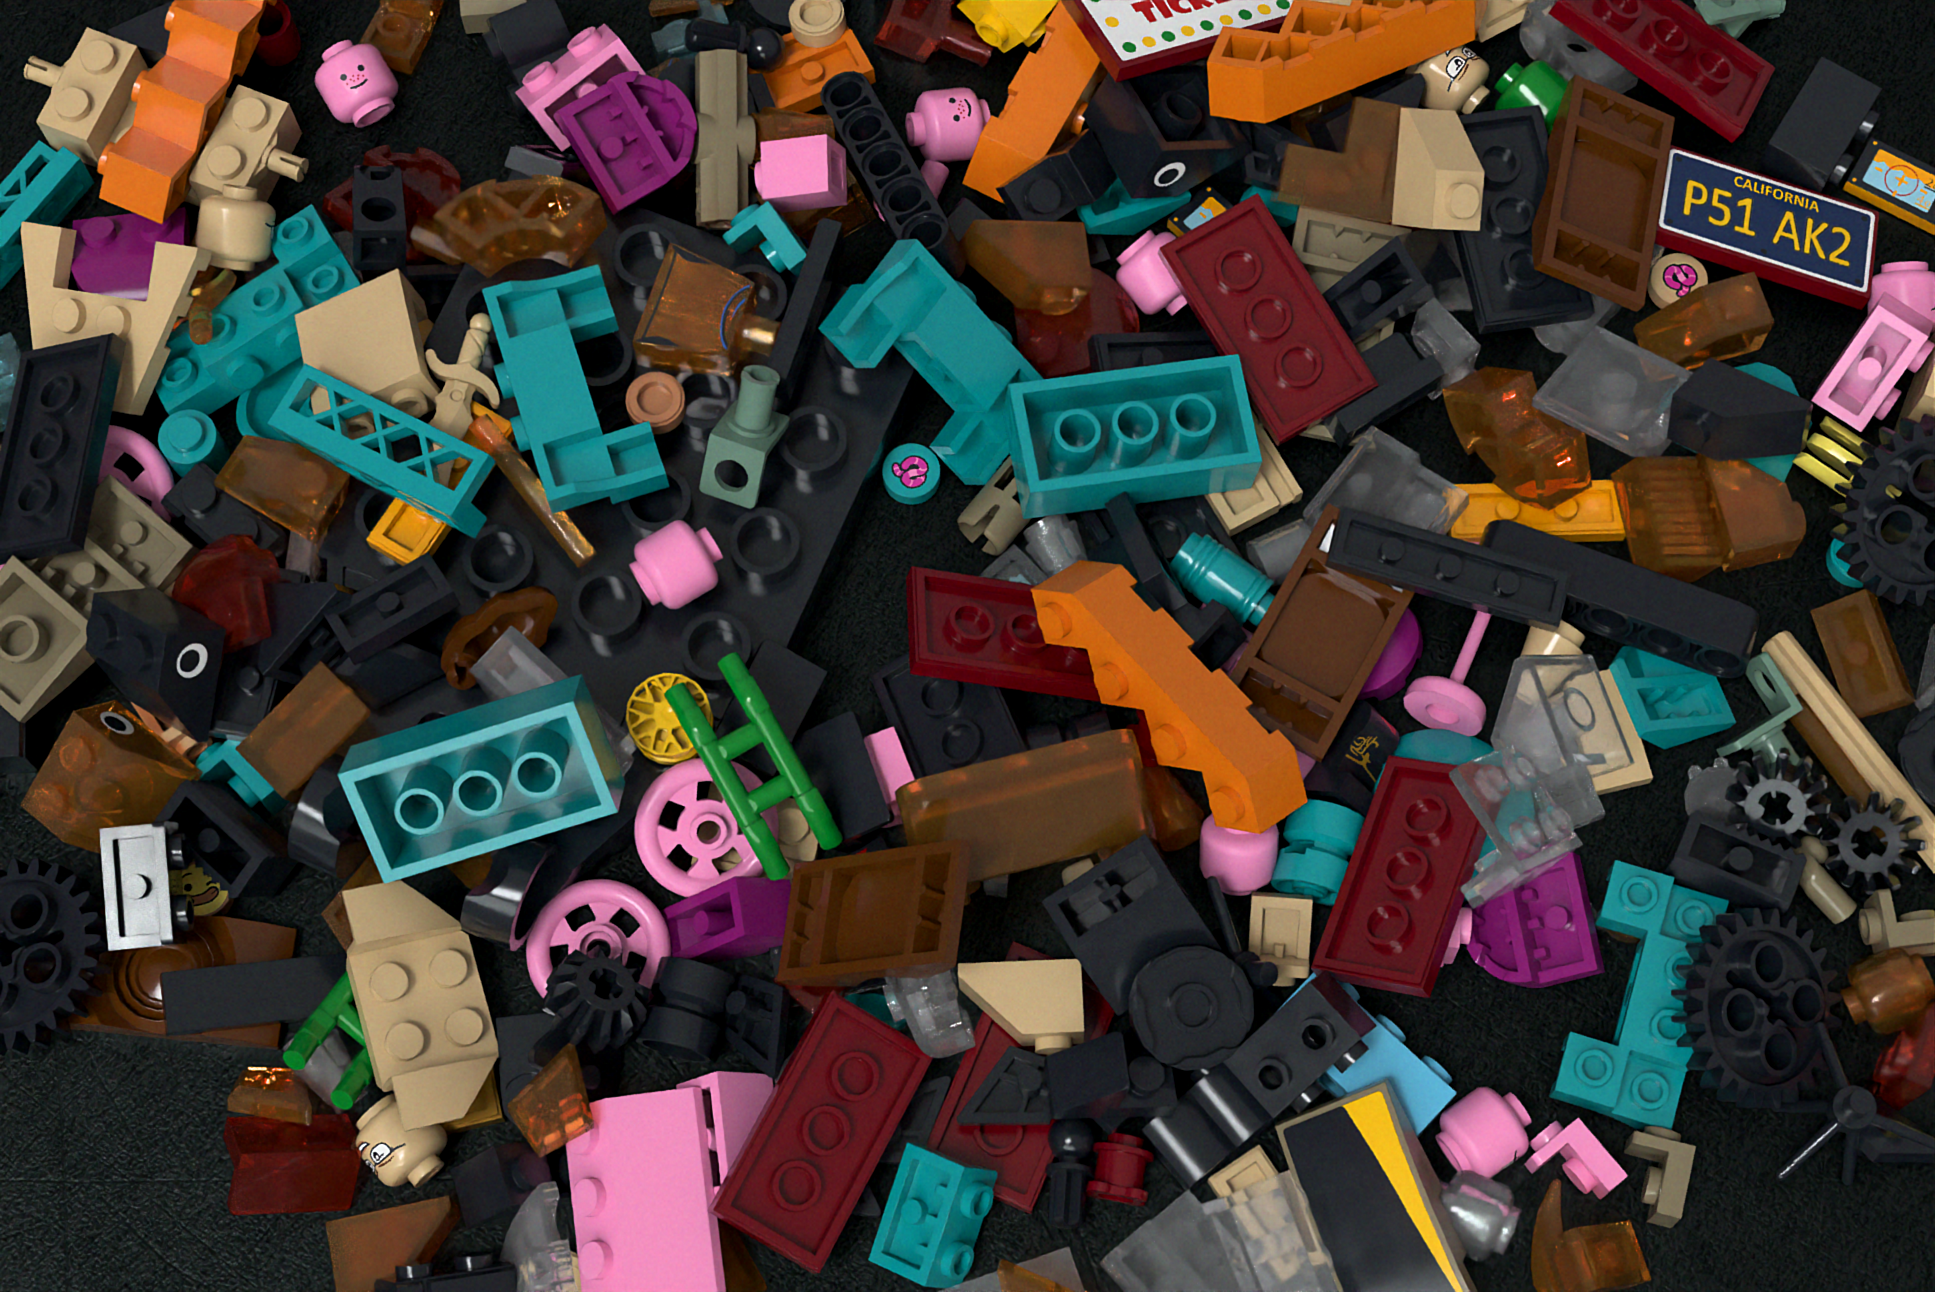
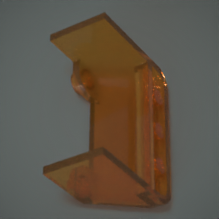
[895,729,1158,906]

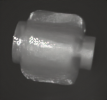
[1438,1170,1522,1262]

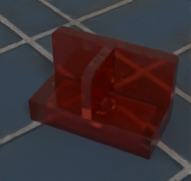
[223,1114,362,1215]

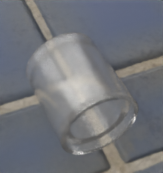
[1246,518,1311,589]

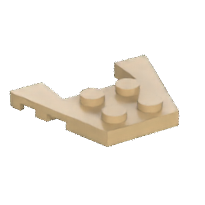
[21,222,212,416]

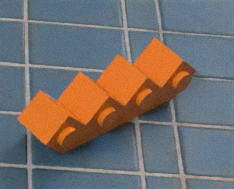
[97,0,277,224]
[962,0,1108,204]
[1207,0,1488,124]
[1031,560,1308,834]

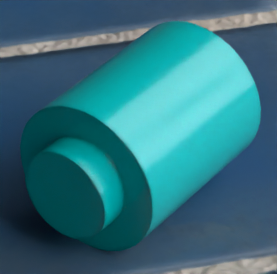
[158,409,231,480]

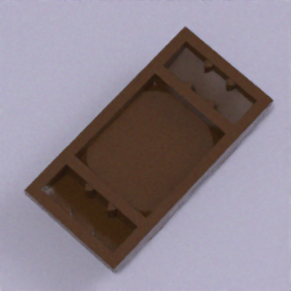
[1532,74,1675,312]
[1229,503,1415,763]
[777,838,972,986]
[48,906,300,1050]

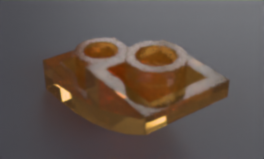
[358,0,444,75]

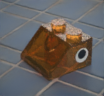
[20,700,203,854]

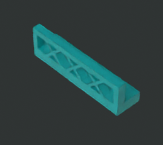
[0,140,95,291]
[267,363,496,539]

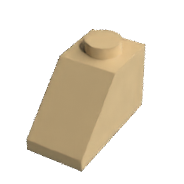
[1392,108,1485,231]
[958,959,1084,1055]

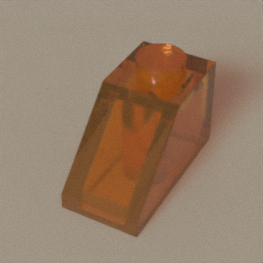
[959,219,1093,315]
[1633,271,1774,380]
[214,434,350,545]
[1690,453,1806,572]
[326,1196,460,1292]

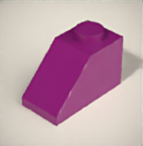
[660,876,791,964]

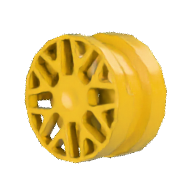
[626,673,714,765]

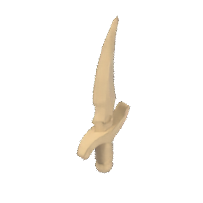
[422,313,500,524]

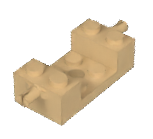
[24,27,309,207]

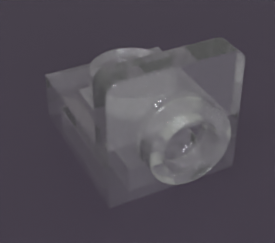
[1411,297,1481,400]

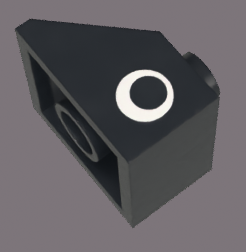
[1082,65,1251,199]
[85,587,226,743]

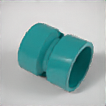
[1271,799,1365,906]

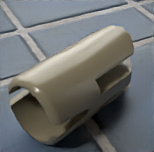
[957,455,1032,556]

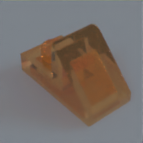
[1540,1220,1652,1292]

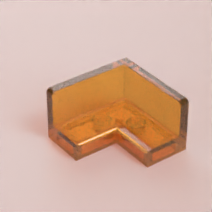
[1269,97,1413,223]
[235,661,370,805]

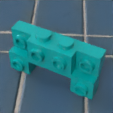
[155,204,363,416]
[818,239,1043,485]
[482,264,669,514]
[1549,860,1729,1131]

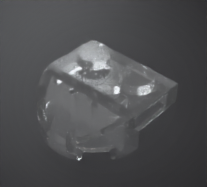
[883,968,976,1058]

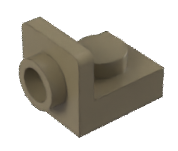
[1859,888,1935,962]
[1624,1126,1696,1228]

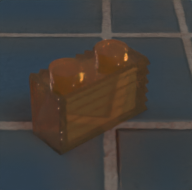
[1611,456,1724,583]

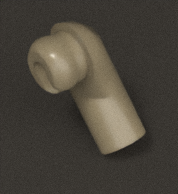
[1789,836,1857,924]

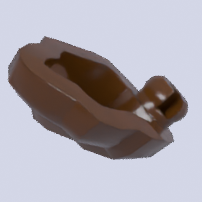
[441,585,559,690]

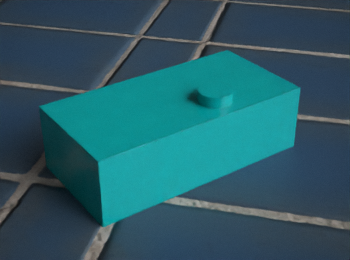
[1002,354,1262,519]
[337,674,625,884]

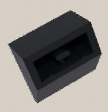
[1041,834,1224,1019]

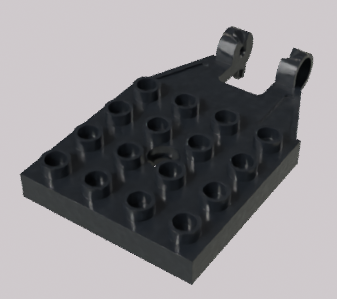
[287,170,924,951]

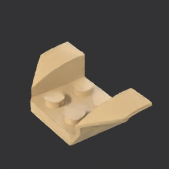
[342,880,499,1132]

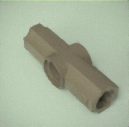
[690,49,756,230]

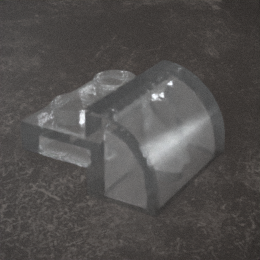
[1303,425,1469,535]
[1100,1190,1272,1292]

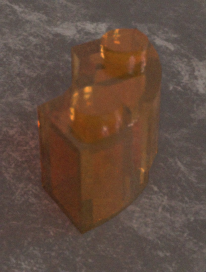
[433,174,608,278]
[1442,366,1592,511]

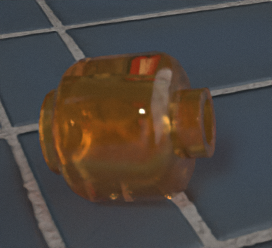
[1840,948,1935,1035]

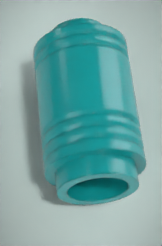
[1170,532,1275,628]

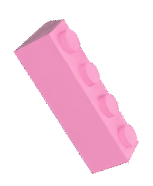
[562,1087,726,1292]

